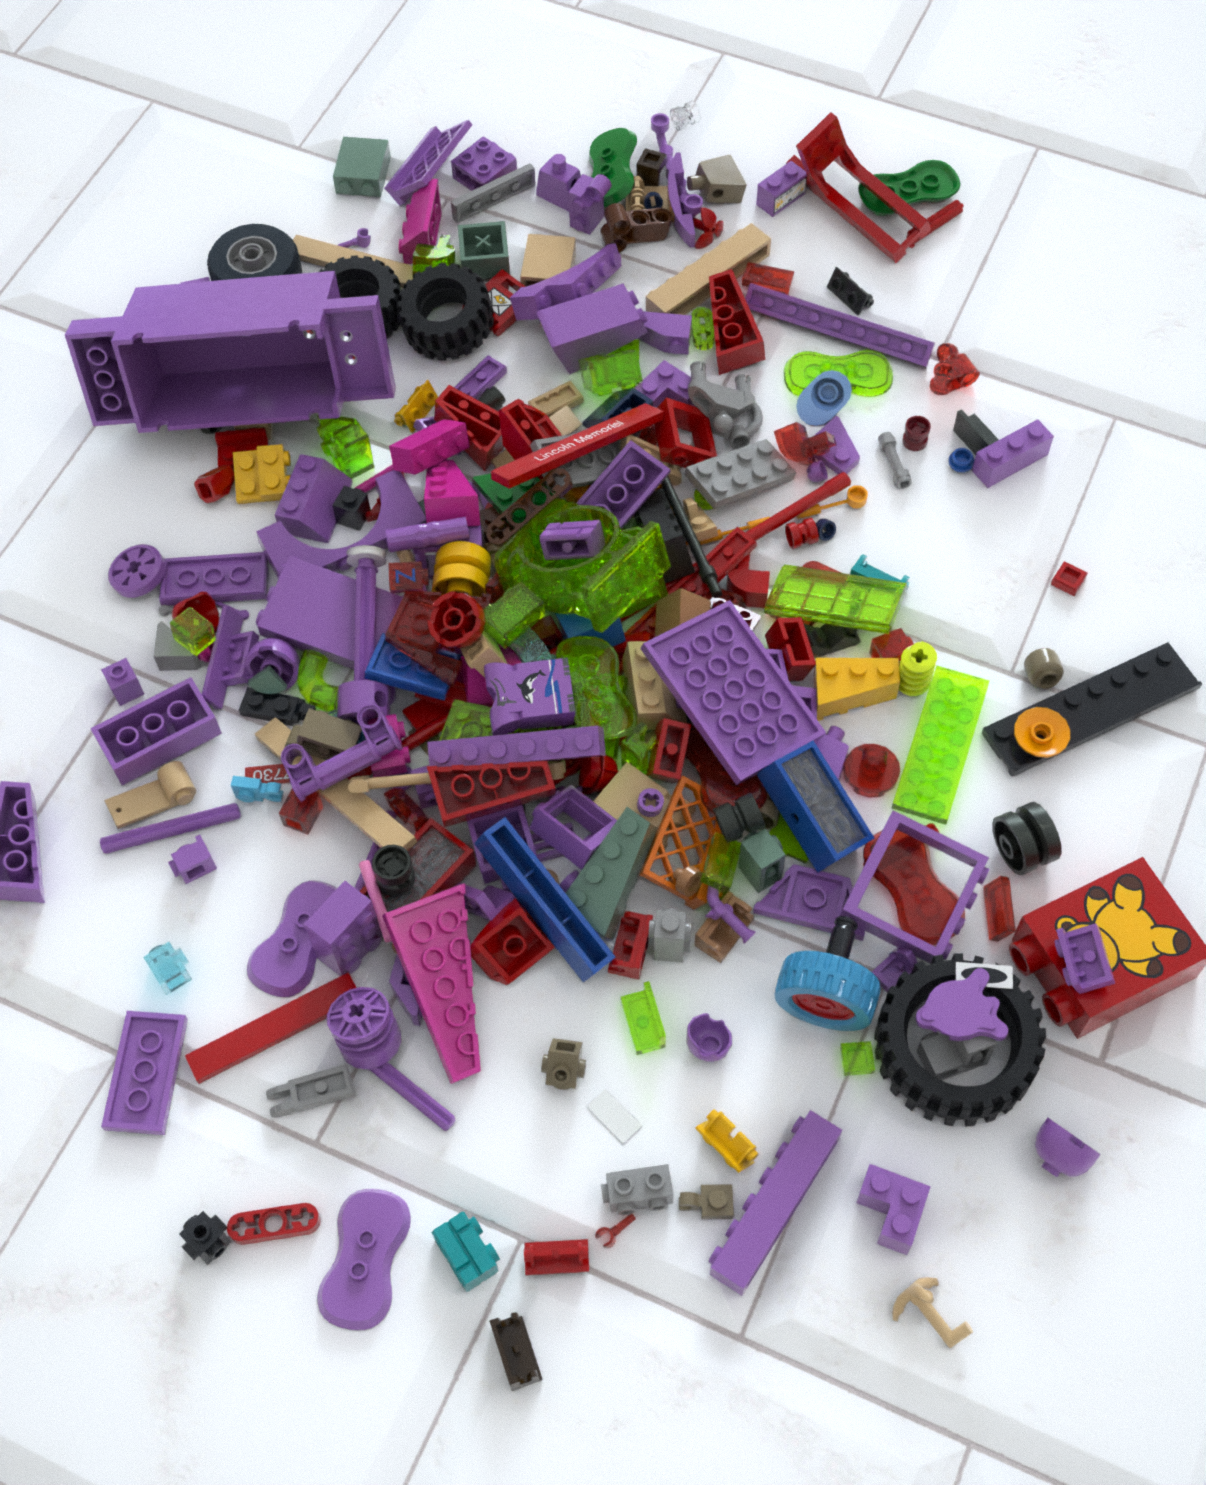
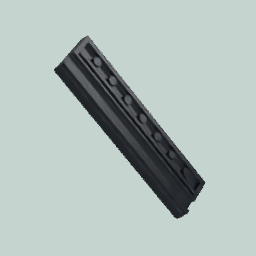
[982,642,1202,777]

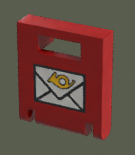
[462,269,526,336]

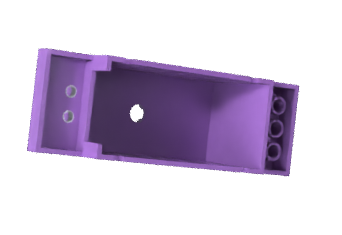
[64,271,396,433]

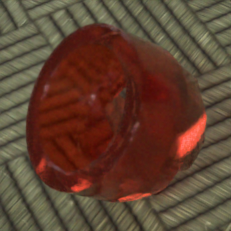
[937,343,959,363]

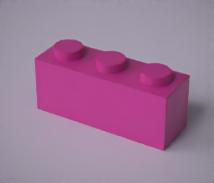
[389,419,470,475]

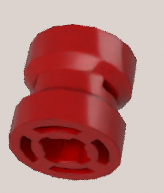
[785,518,819,549]

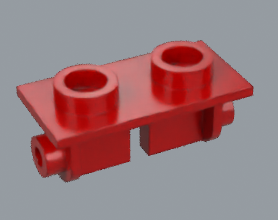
[524,1239,589,1276]

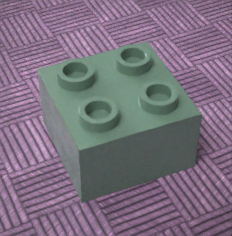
[457,221,510,279]

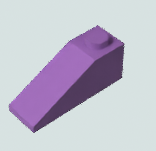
[637,311,692,355]

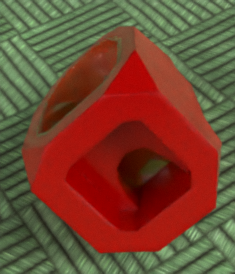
[194,464,235,503]

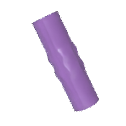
[386,517,470,553]

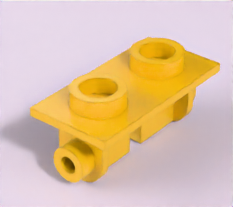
[394,380,438,433]
[695,1109,759,1173]

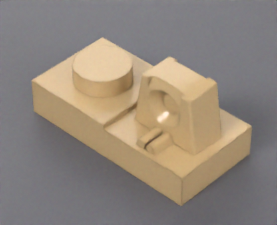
[677,497,718,541]

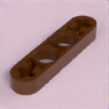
[486,468,573,547]

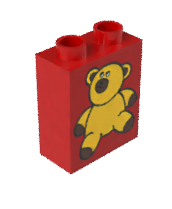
[1009,857,1206,1039]

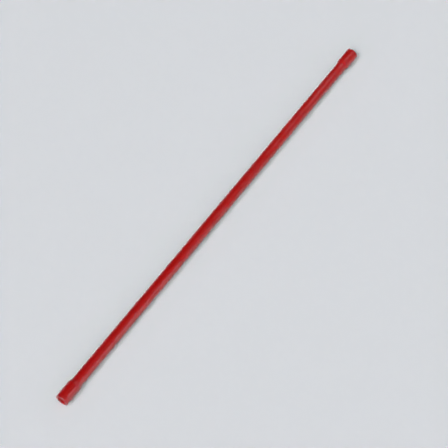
[347,472,851,780]

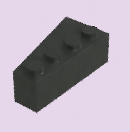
[634,488,695,584]

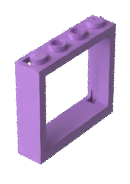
[840,810,990,964]

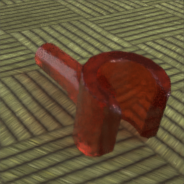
[595,1214,636,1248]

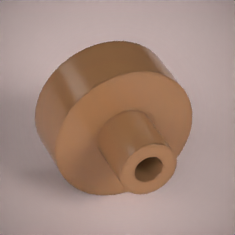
[673,866,704,897]

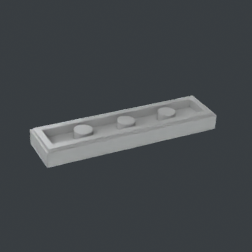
[451,163,536,223]

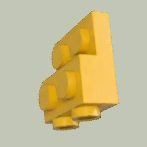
[233,444,291,504]

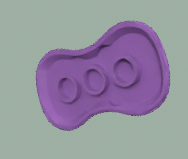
[247,880,337,997]
[317,1189,411,1330]

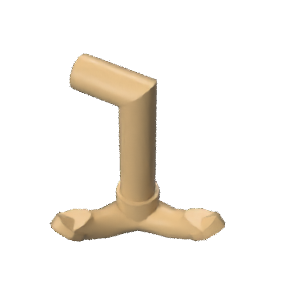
[892,1277,973,1348]

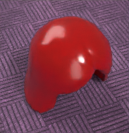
[172,591,220,636]

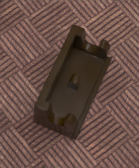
[489,1312,543,1391]

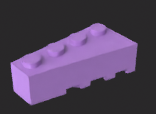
[0,781,45,903]

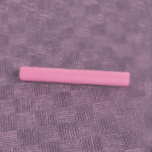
[359,860,392,942]

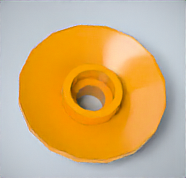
[1014,707,1070,758]

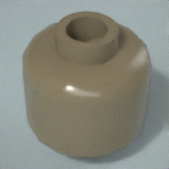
[1024,648,1064,689]

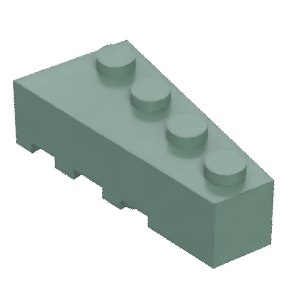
[566,807,658,940]

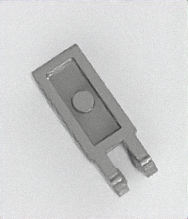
[266,1064,356,1118]

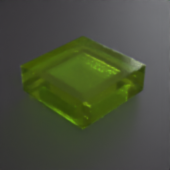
[840,1041,875,1076]

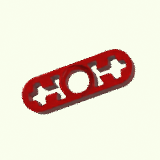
[227,1203,321,1245]

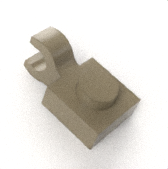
[678,1184,734,1219]

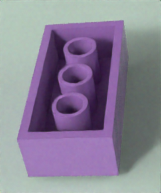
[90,677,222,785]

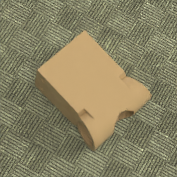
[593,762,696,864]

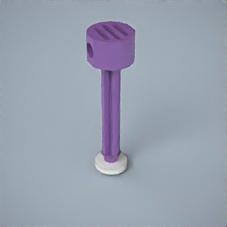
[337,545,391,725]

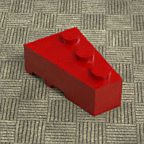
[434,385,504,471]

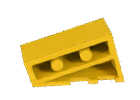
[813,658,900,721]

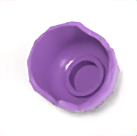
[686,1013,732,1062]

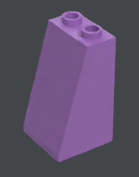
[536,283,648,374]

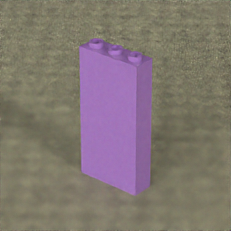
[256,555,434,670]

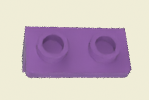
[1054,923,1115,994]

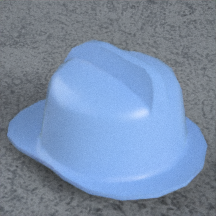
[796,370,852,426]

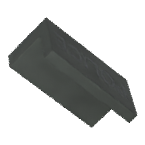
[953,409,999,455]

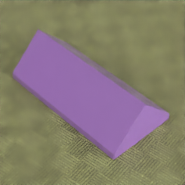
[563,440,671,550]

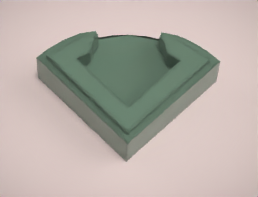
[247,665,287,694]

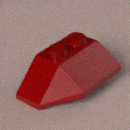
[499,399,573,493]

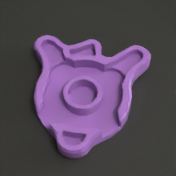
[915,968,1008,1041]

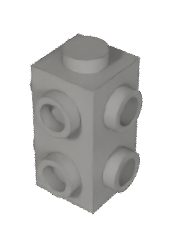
[648,908,691,963]
[601,1164,673,1215]

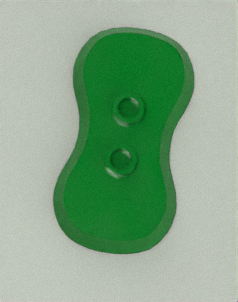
[589,128,637,208]
[858,160,961,216]

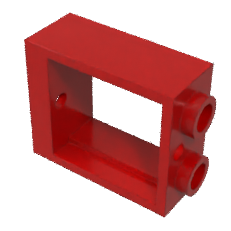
[654,397,717,468]

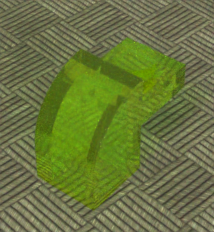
[412,234,455,277]

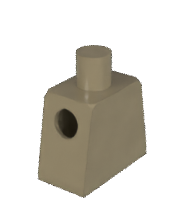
[687,154,747,203]

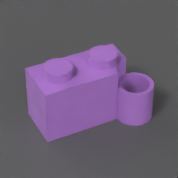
[568,174,612,235]

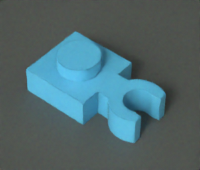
[230,776,284,803]

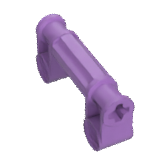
[281,704,403,802]

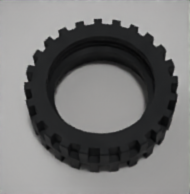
[874,953,1046,1127]

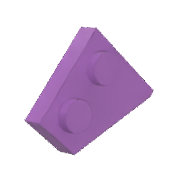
[804,416,860,474]

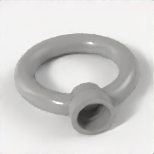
[709,402,763,449]

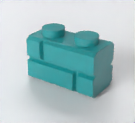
[431,1212,500,1292]

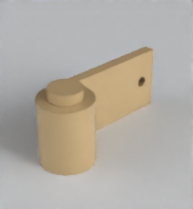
[104,761,197,829]

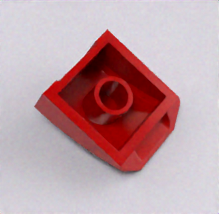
[470,898,555,985]

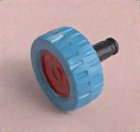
[774,916,880,1031]

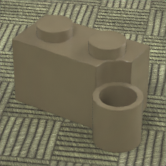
[285,708,362,760]

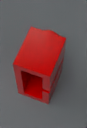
[765,617,816,681]

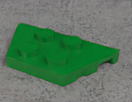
[472,473,560,551]

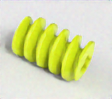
[898,641,937,696]

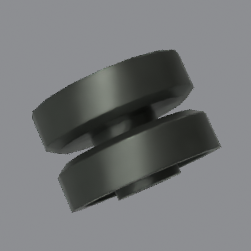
[992,801,1062,875]

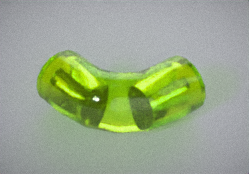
[296,650,338,714]

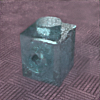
[143,942,192,995]

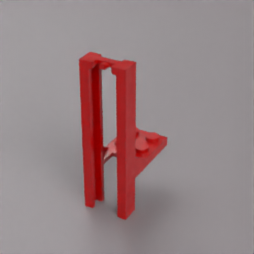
[786,112,931,263]

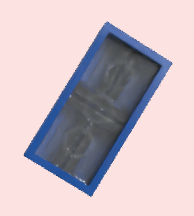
[757,740,875,873]

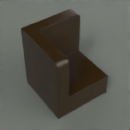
[636,148,667,186]

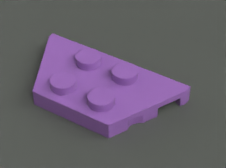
[753,864,865,941]

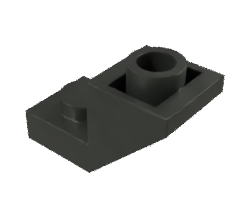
[804,616,861,656]

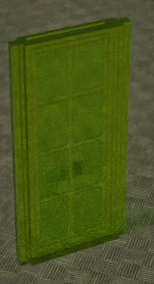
[764,564,907,634]

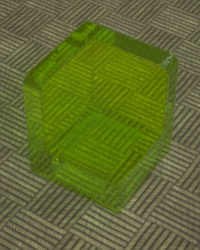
[169,607,216,656]

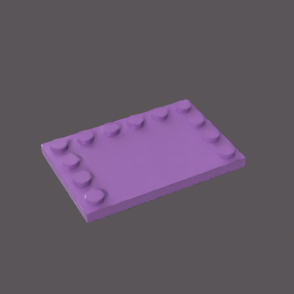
[640,600,826,785]

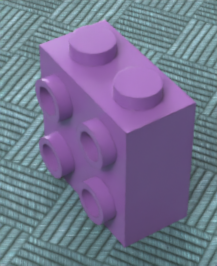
[451,136,517,191]

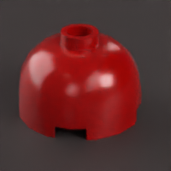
[427,591,486,649]

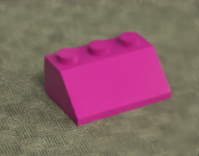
[398,179,442,266]

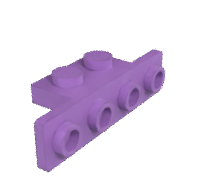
[202,605,260,709]

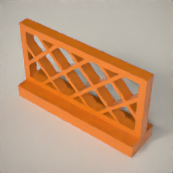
[639,775,735,910]

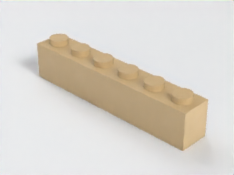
[646,223,771,315]

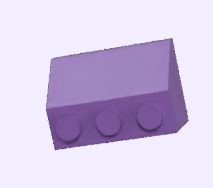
[275,454,353,543]

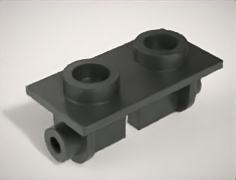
[827,267,874,316]

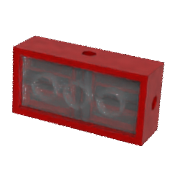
[360,818,476,942]

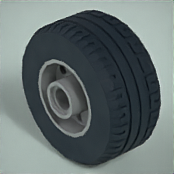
[207,224,303,281]

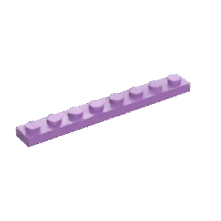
[745,283,936,367]

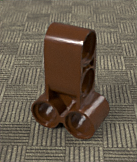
[600,203,673,253]

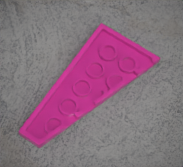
[382,883,481,1084]

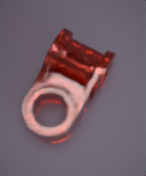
[929,353,980,395]

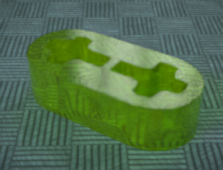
[691,307,715,350]

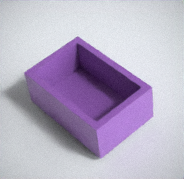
[304,881,383,976]

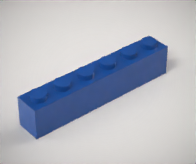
[474,817,615,983]

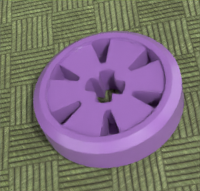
[108,544,166,598]

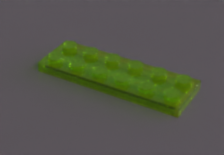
[891,665,990,825]

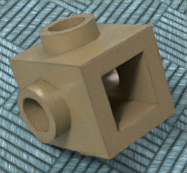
[541,1038,586,1090]

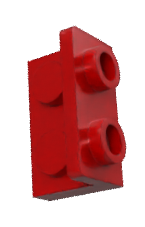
[215,428,270,469]

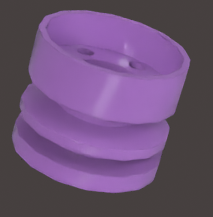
[327,987,402,1069]

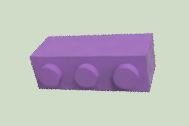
[972,419,1054,488]

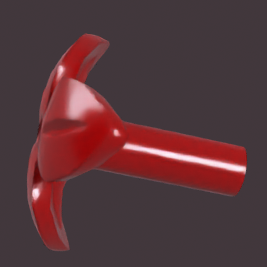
[693,207,724,249]

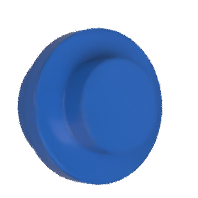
[948,448,975,472]

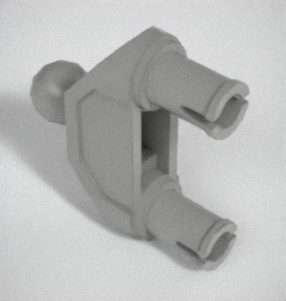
[688,361,755,433]

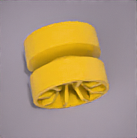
[431,541,491,607]

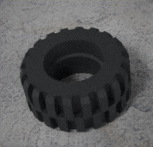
[318,255,401,339]
[396,263,494,361]

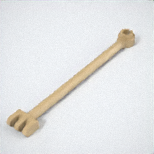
[348,760,566,793]

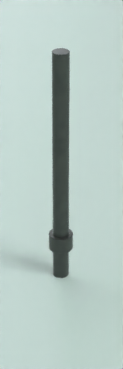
[661,476,722,598]

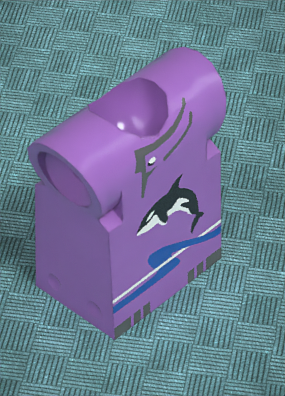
[484,658,575,736]

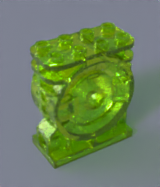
[495,498,671,633]

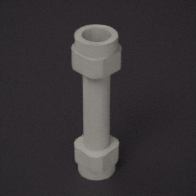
[878,432,912,489]

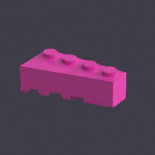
[424,459,481,526]

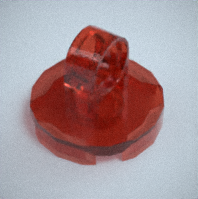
[843,744,900,798]

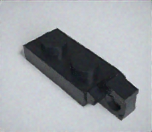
[239,687,316,726]

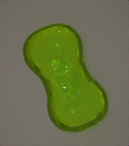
[783,350,893,397]
[556,636,637,740]

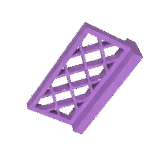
[384,119,473,206]

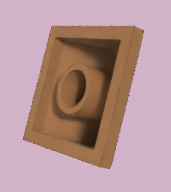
[655,588,711,637]

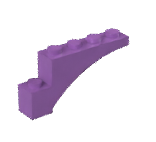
[510,243,622,320]

